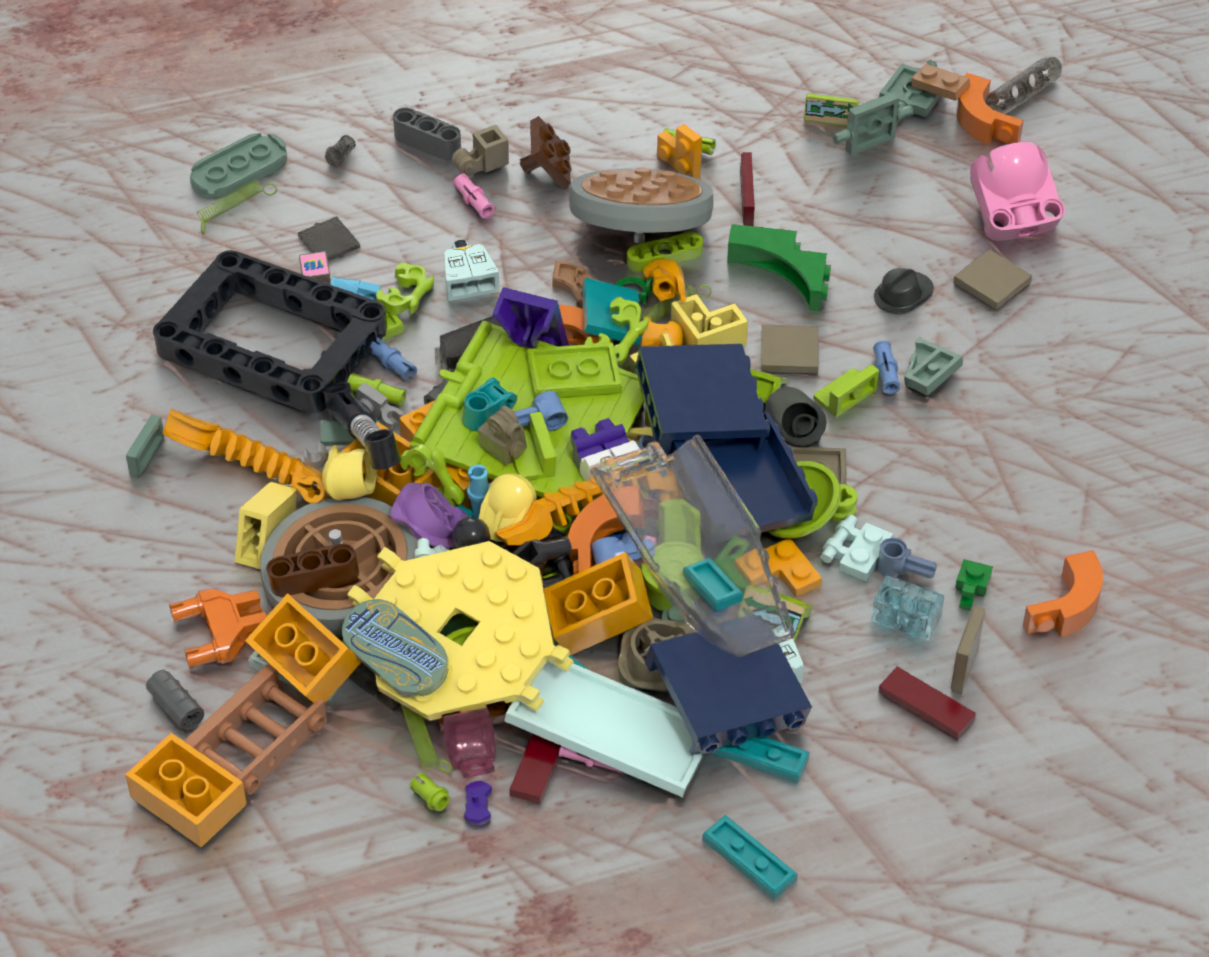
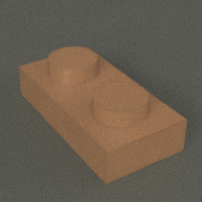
[911,64,970,101]

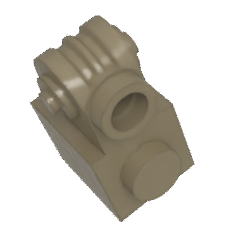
[451,125,509,178]
[477,405,527,466]

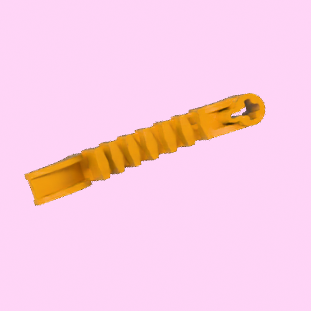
[163,409,330,503]
[495,463,690,545]

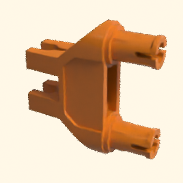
[169,589,267,669]

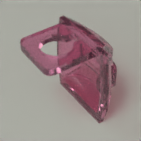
[443,708,496,778]

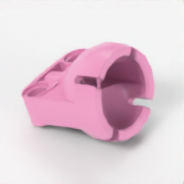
[970,142,1065,241]

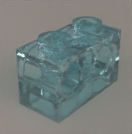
[871,575,945,641]

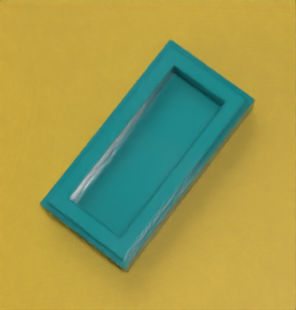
[683,558,743,612]

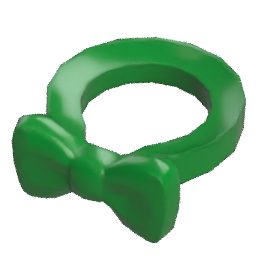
[616,277,653,305]

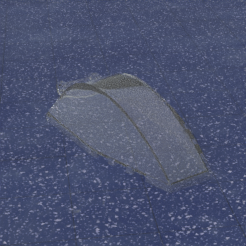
[590,434,795,658]

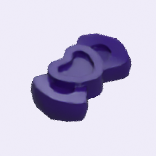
[464,780,492,826]

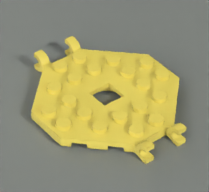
[347,541,574,721]

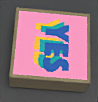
[299,251,331,281]

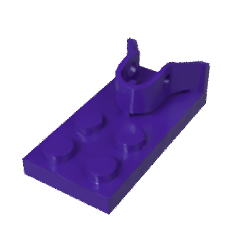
[492,287,569,349]

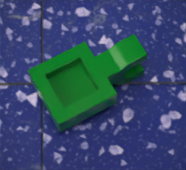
[955,559,993,610]

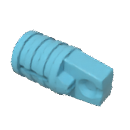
[330,276,381,301]

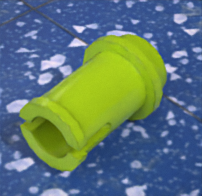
[410,772,450,811]

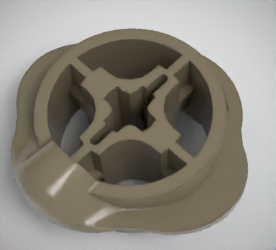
[618,618,699,692]

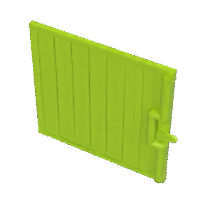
[410,321,644,511]

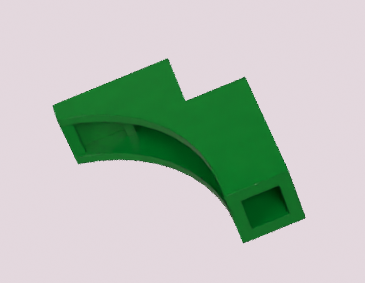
[727,224,831,311]

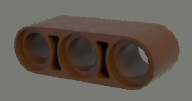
[266,543,359,597]

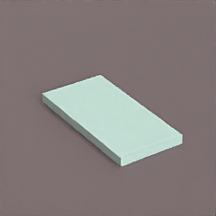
[504,661,704,797]

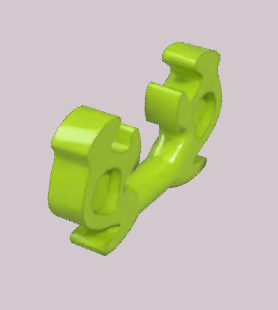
[376,262,434,315]
[584,297,649,367]
[400,444,465,507]

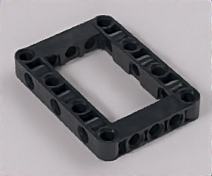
[153,250,387,413]

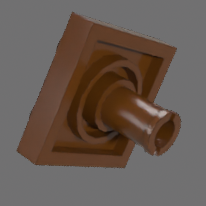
[520,116,572,188]

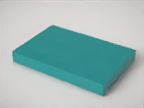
[582,278,642,345]

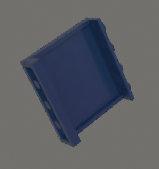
[635,344,770,454]
[666,412,818,545]
[644,615,812,755]

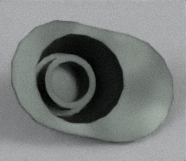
[874,268,934,313]
[765,387,827,446]

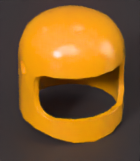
[641,316,684,346]

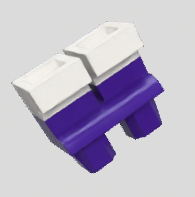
[570,418,640,481]

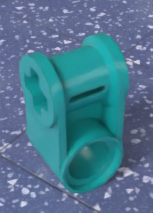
[462,377,517,431]

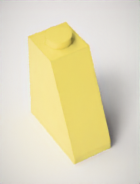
[235,482,298,570]

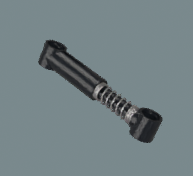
[322,382,401,470]

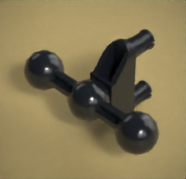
[452,517,572,589]

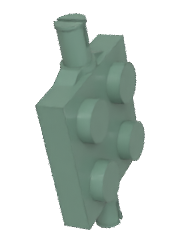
[879,60,941,117]
[832,92,913,155]

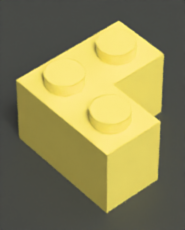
[671,294,748,347]

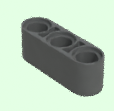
[393,107,461,161]

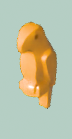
[643,258,687,302]

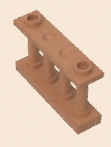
[184,664,327,798]

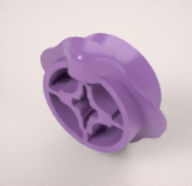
[390,483,468,550]

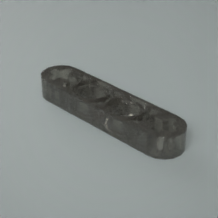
[985,57,1062,114]

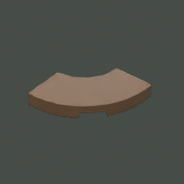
[552,260,596,308]

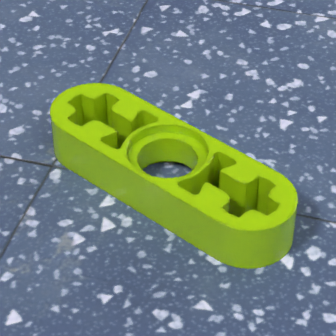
[627,232,703,272]

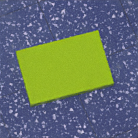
[527,343,622,398]

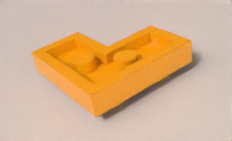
[657,124,702,179]
[738,538,822,597]

